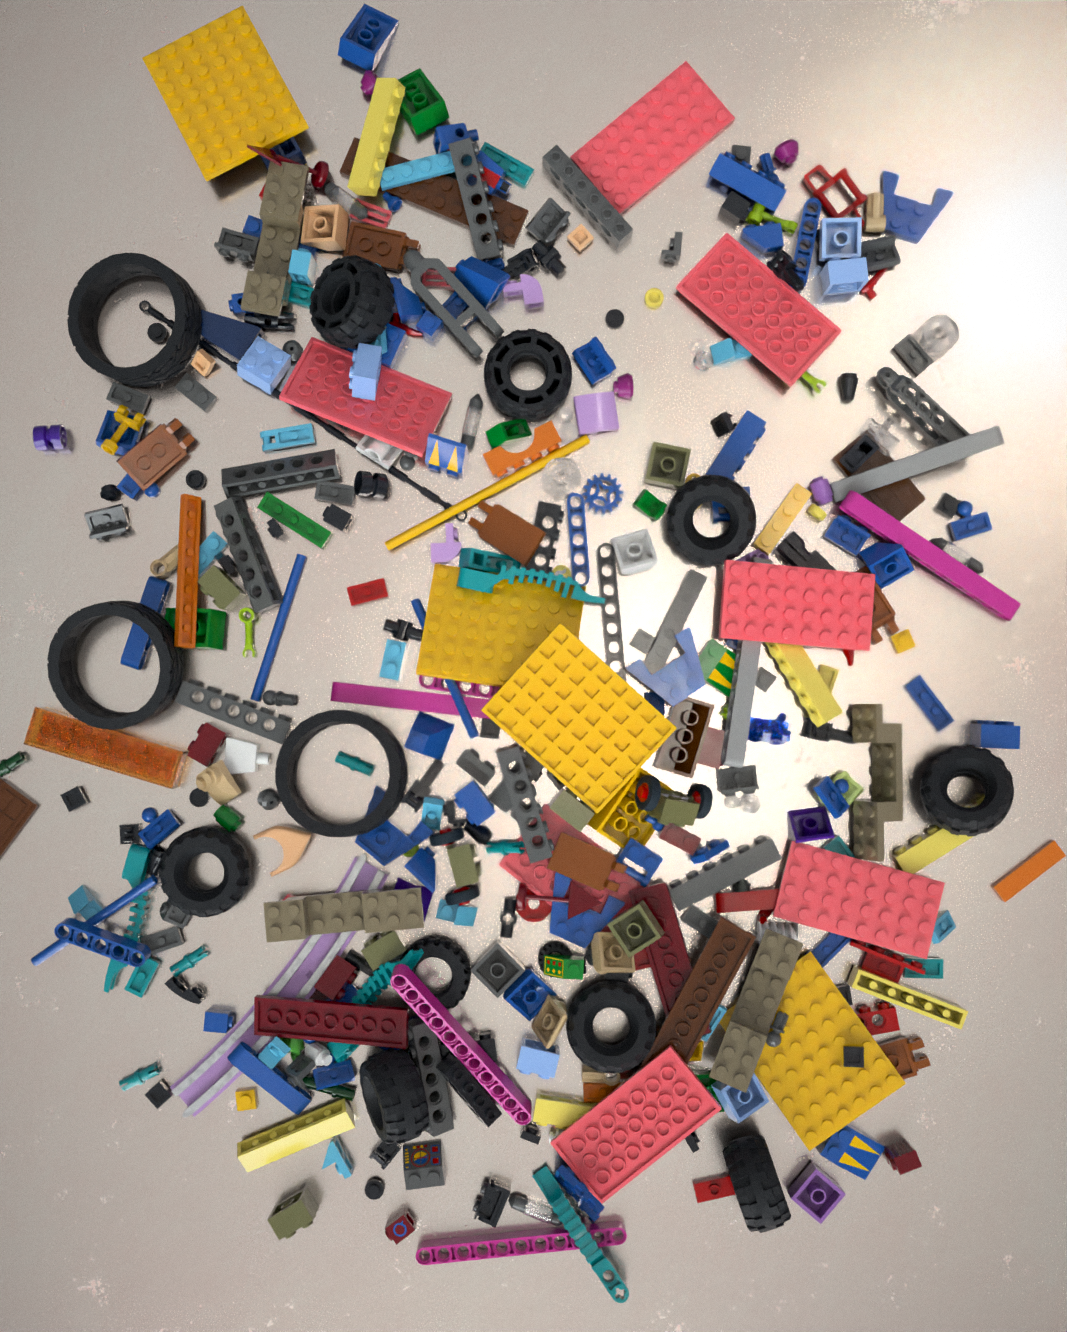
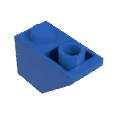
[740,221,784,254]

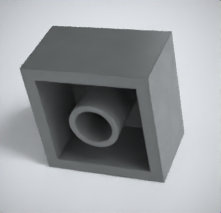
[470,940,525,998]

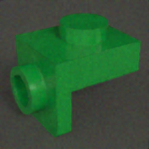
[633,489,667,520]

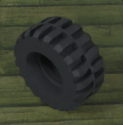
[400,936,471,1011]

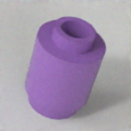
[809,476,833,506]

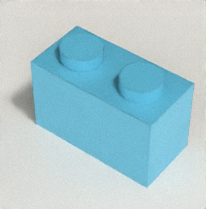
[288,248,317,286]
[379,639,408,681]

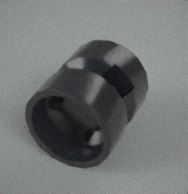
[354,471,388,499]

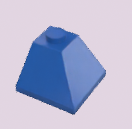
[390,278,426,325]
[859,543,914,589]
[404,711,455,760]
[404,846,438,893]

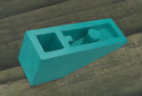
[458,548,521,576]

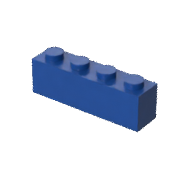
[709,151,788,212]
[705,410,767,480]

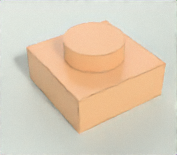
[567,224,594,252]
[191,349,216,377]

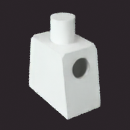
[224,737,270,774]

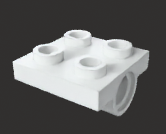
[356,435,403,470]

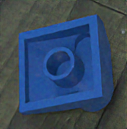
[96,410,144,455]
[503,969,557,1021]

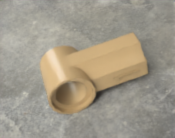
[863,192,886,233]
[150,545,178,579]
[582,1064,620,1086]

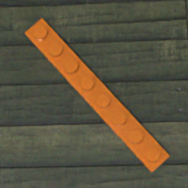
[174,494,201,649]

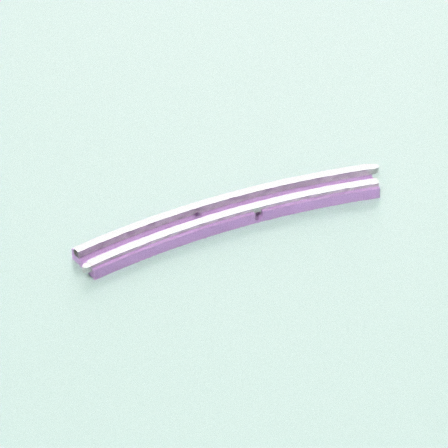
[170,853,389,1118]

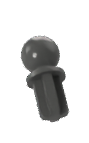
[399,450,417,470]
[262,690,296,706]
[766,1011,789,1047]

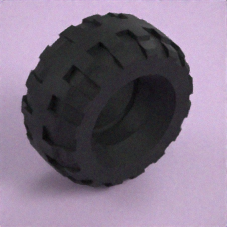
[309,255,395,349]
[484,328,572,421]
[666,475,757,565]
[920,744,1014,837]
[159,827,252,917]
[566,981,656,1073]
[359,1048,429,1145]
[722,1134,791,1233]

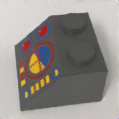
[403,1140,446,1190]

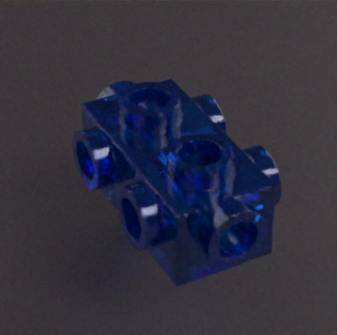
[748,713,791,746]

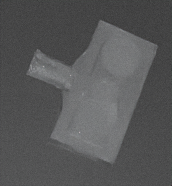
[858,417,900,457]

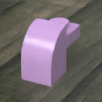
[503,274,544,310]
[431,523,462,564]

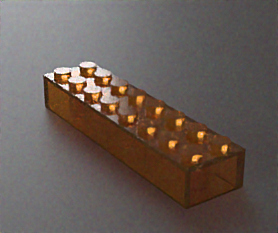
[24,707,189,789]

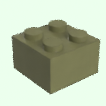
[644,441,691,490]
[197,565,248,611]
[549,788,595,832]
[607,900,665,958]
[361,930,410,971]
[267,1187,319,1240]

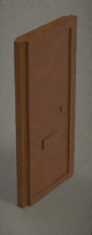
[832,429,926,521]
[0,778,39,857]

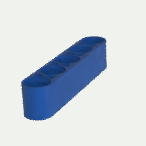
[787,198,821,293]
[567,493,590,587]
[120,576,170,671]
[54,917,151,967]
[227,1041,312,1115]

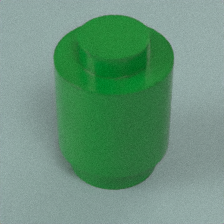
[213,804,242,832]

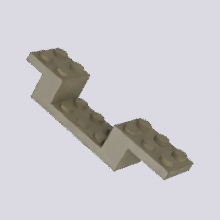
[240,161,309,317]
[852,704,903,862]
[263,887,425,943]
[709,928,803,1093]

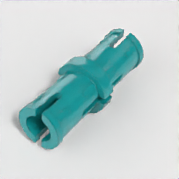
[335,751,375,777]
[486,840,525,855]
[170,945,209,977]
[119,1063,160,1092]

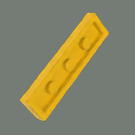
[752,483,812,556]

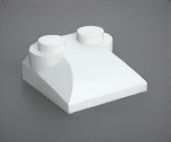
[611,528,659,575]

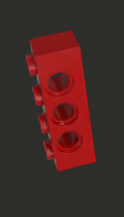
[854,1002,900,1035]

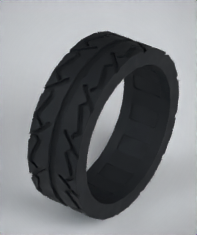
[67,253,202,387]
[47,600,184,730]
[275,710,407,837]

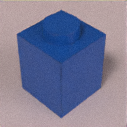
[416,310,444,342]
[203,1008,234,1033]

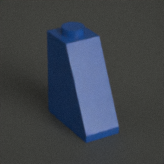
[454,256,510,308]

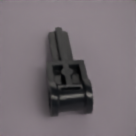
[502,248,540,280]
[766,248,804,292]
[801,717,856,745]
[401,759,444,813]
[369,1141,402,1170]

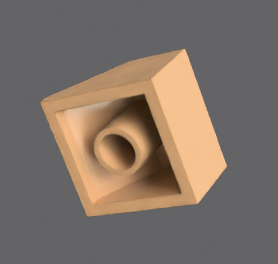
[301,204,349,251]

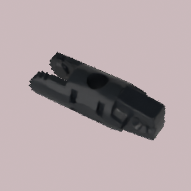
[244,312,294,330]

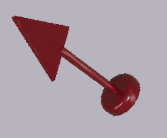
[247,145,329,188]
[517,881,602,920]

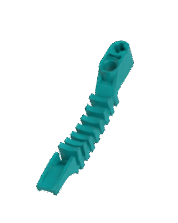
[456,565,605,603]
[104,844,152,993]
[327,949,424,1063]
[532,1165,629,1303]

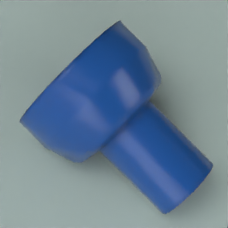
[383,192,402,212]
[645,813,664,832]

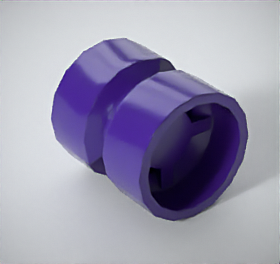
[33,424,68,451]

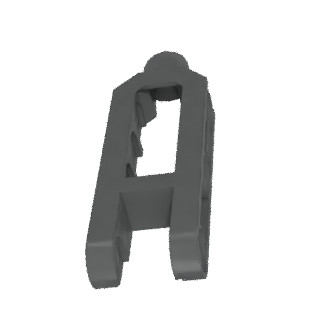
[403,249,504,358]
[876,366,970,462]

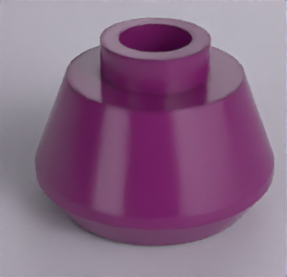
[360,70,379,96]
[774,139,799,165]
[613,373,634,399]

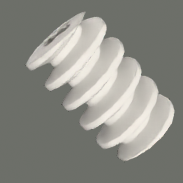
[756,921,798,944]

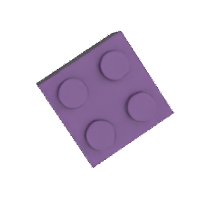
[787,1162,846,1224]

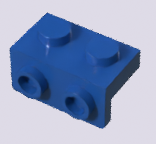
[572,336,617,385]
[823,515,871,556]

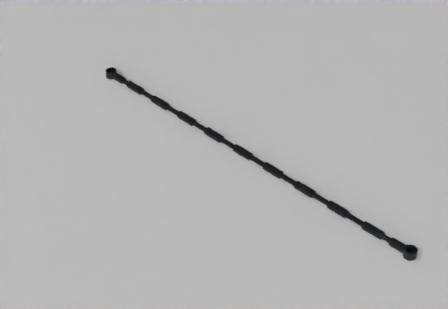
[139,300,468,522]

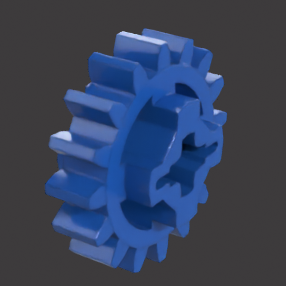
[582,472,624,515]

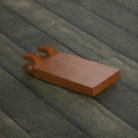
[342,221,421,272]
[117,418,195,491]
[468,500,546,566]
[856,566,900,645]
[547,832,628,892]
[878,1036,931,1080]

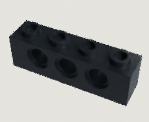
[525,501,564,581]
[436,1053,502,1128]

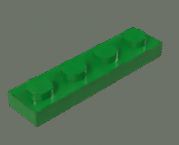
[257,492,332,549]

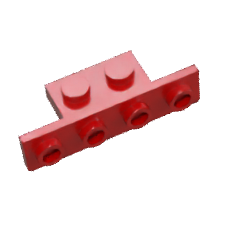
[849,939,926,983]

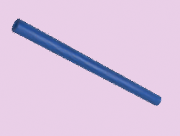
[250,554,306,702]
[411,598,479,739]
[31,875,158,966]

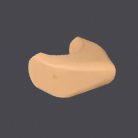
[253,824,312,877]

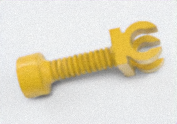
[101,405,146,455]

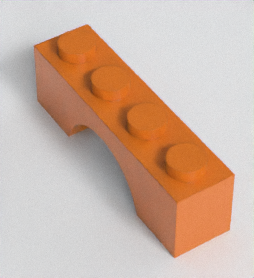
[483,420,562,478]

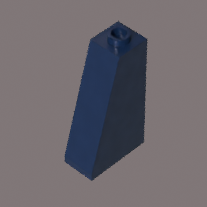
[200,310,264,361]

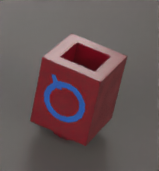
[385,1209,417,1245]

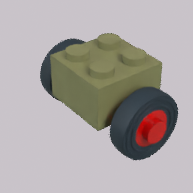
[635,775,713,828]
[429,827,483,905]

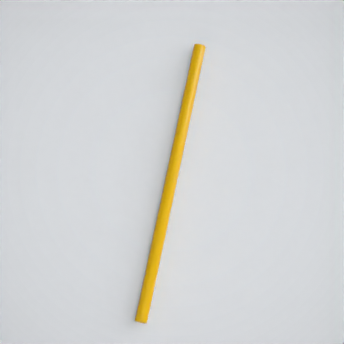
[384,434,590,551]

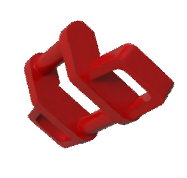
[803,164,868,227]

